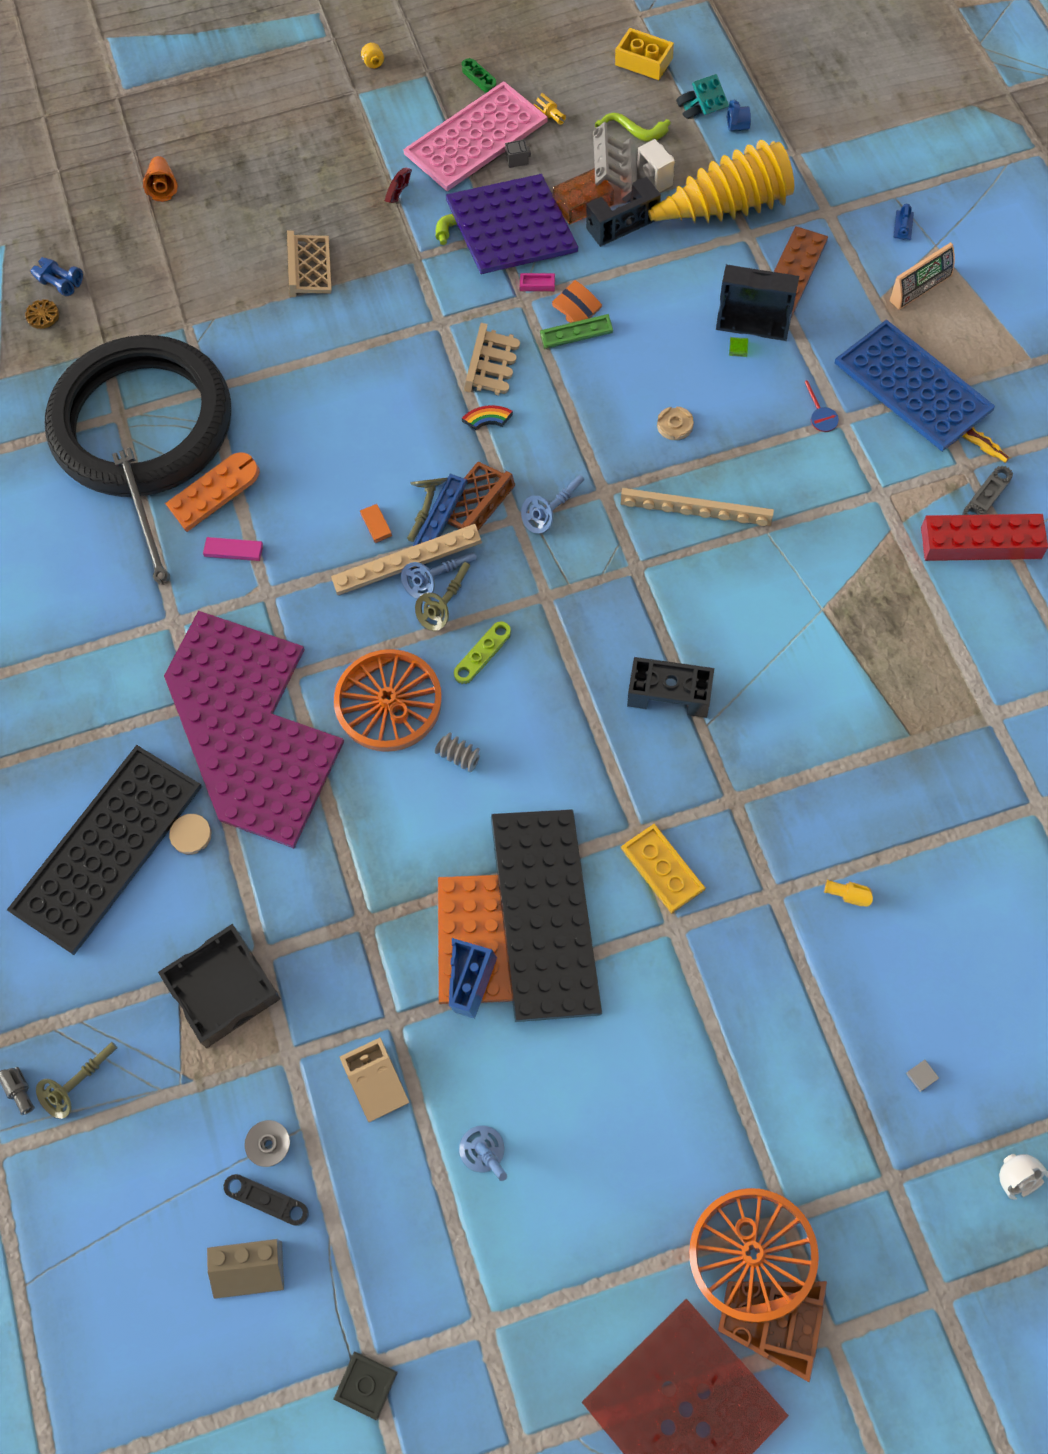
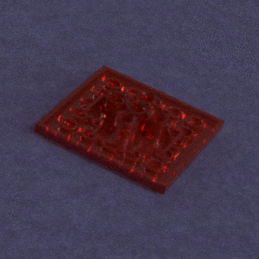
[582,1298,789,1454]

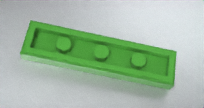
[540,314,613,349]

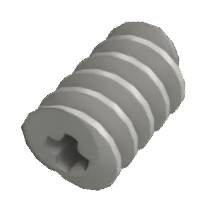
[435,732,480,773]

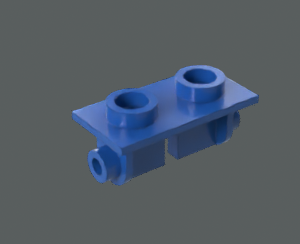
[893,204,914,240]

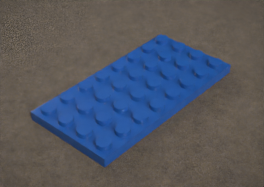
[835,319,995,452]

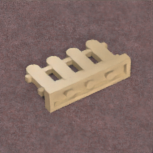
[464,323,520,396]

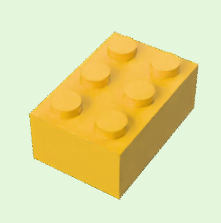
[615,28,674,80]

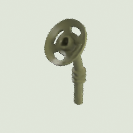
[407,478,447,542]
[415,562,470,631]
[36,1042,118,1119]

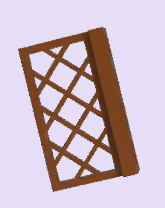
[447,461,515,530]

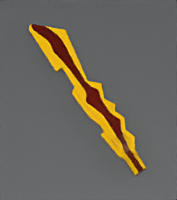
[962,427,1010,463]

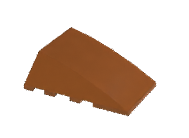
[718,1281,827,1383]

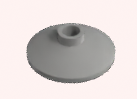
[245,1120,290,1167]

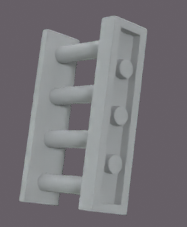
[593,122,637,202]

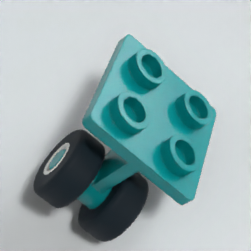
[676,74,729,119]

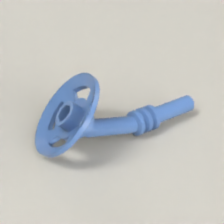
[521,475,585,533]
[401,552,477,599]
[459,1126,507,1181]

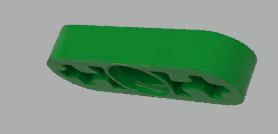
[462,58,497,93]

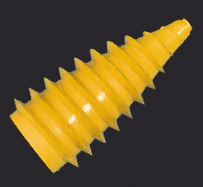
[648,140,794,223]

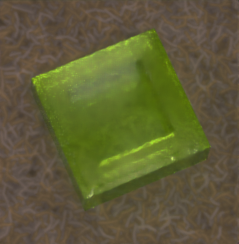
[729,337,748,357]

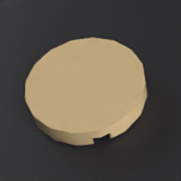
[657,406,694,440]
[169,814,212,855]

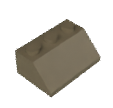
[207,1239,284,1299]

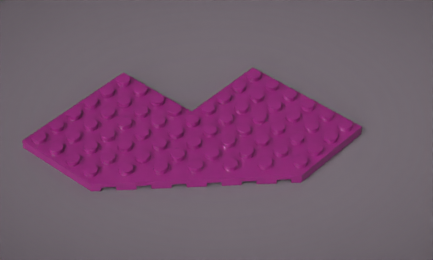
[164,610,344,848]

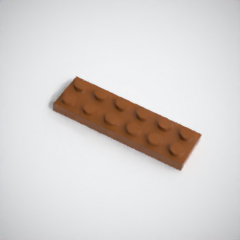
[774,226,828,318]

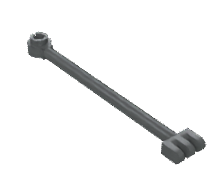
[112,448,170,585]

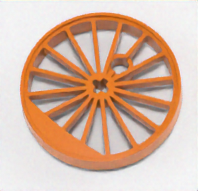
[334,649,441,752]
[689,1188,819,1323]

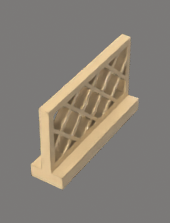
[287,230,331,297]

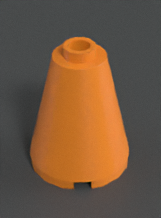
[143,156,178,202]

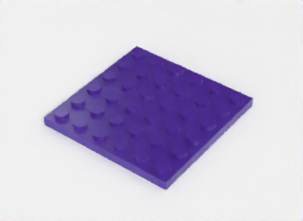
[446,174,579,274]

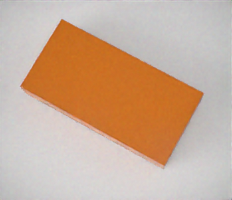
[360,504,392,543]

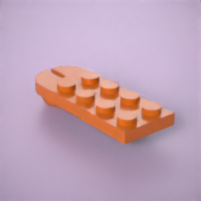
[165,452,260,532]

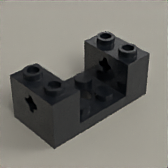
[586,176,661,247]
[627,657,715,718]

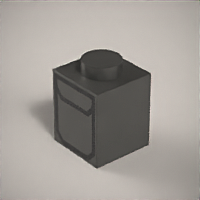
[505,139,531,168]

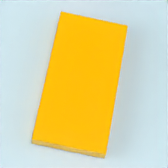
[621,824,706,914]

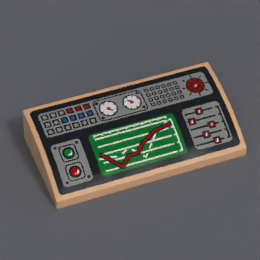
[890,242,955,310]

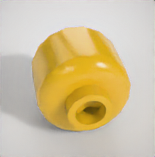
[361,42,384,69]

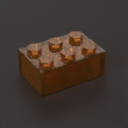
[552,168,614,225]

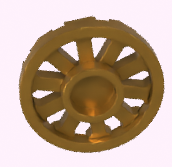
[25,299,59,329]

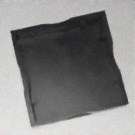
[716,264,800,341]
[158,924,281,1048]

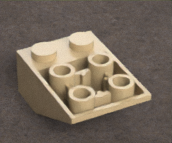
[340,1038,410,1122]

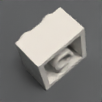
[637,139,675,193]

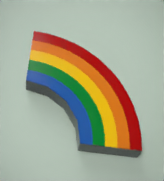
[462,405,513,431]

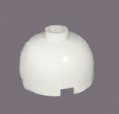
[999,1154,1048,1200]

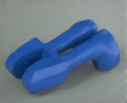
[30,257,83,296]

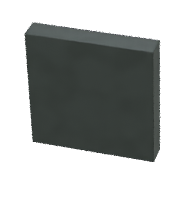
[333,1351,398,1420]

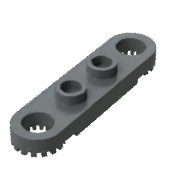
[962,465,1013,515]

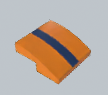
[552,280,602,323]

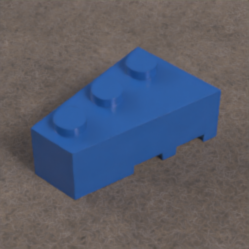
[449,938,497,1019]

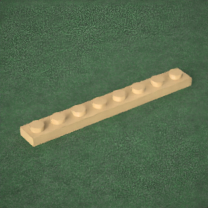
[621,488,774,526]
[331,524,482,595]

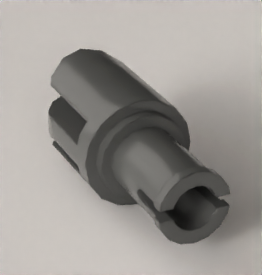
[0,1067,35,1115]

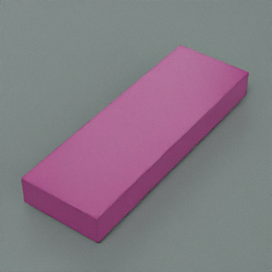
[203,537,263,561]

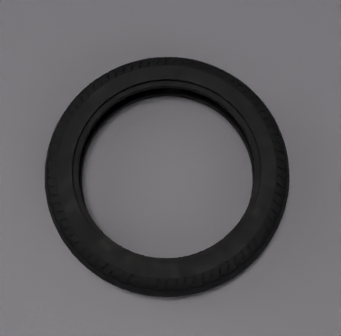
[44,335,231,497]

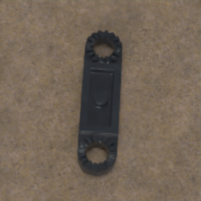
[223,1174,309,1226]

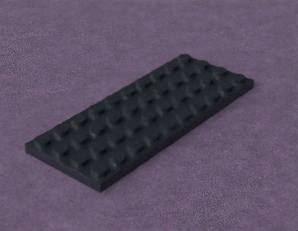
[7,745,202,955]
[491,809,602,1022]

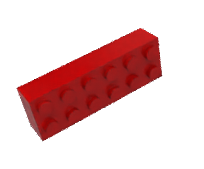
[921,514,1048,561]

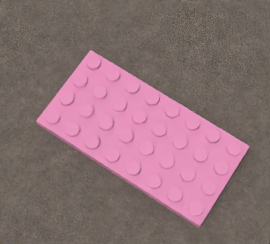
[403,81,548,191]

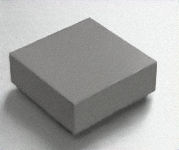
[906,1060,939,1092]

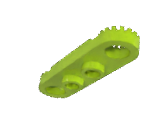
[454,621,511,684]

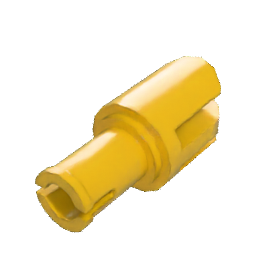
[533,93,566,125]
[824,879,873,907]

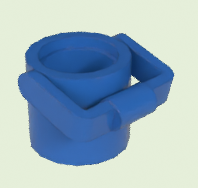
[726,99,751,131]

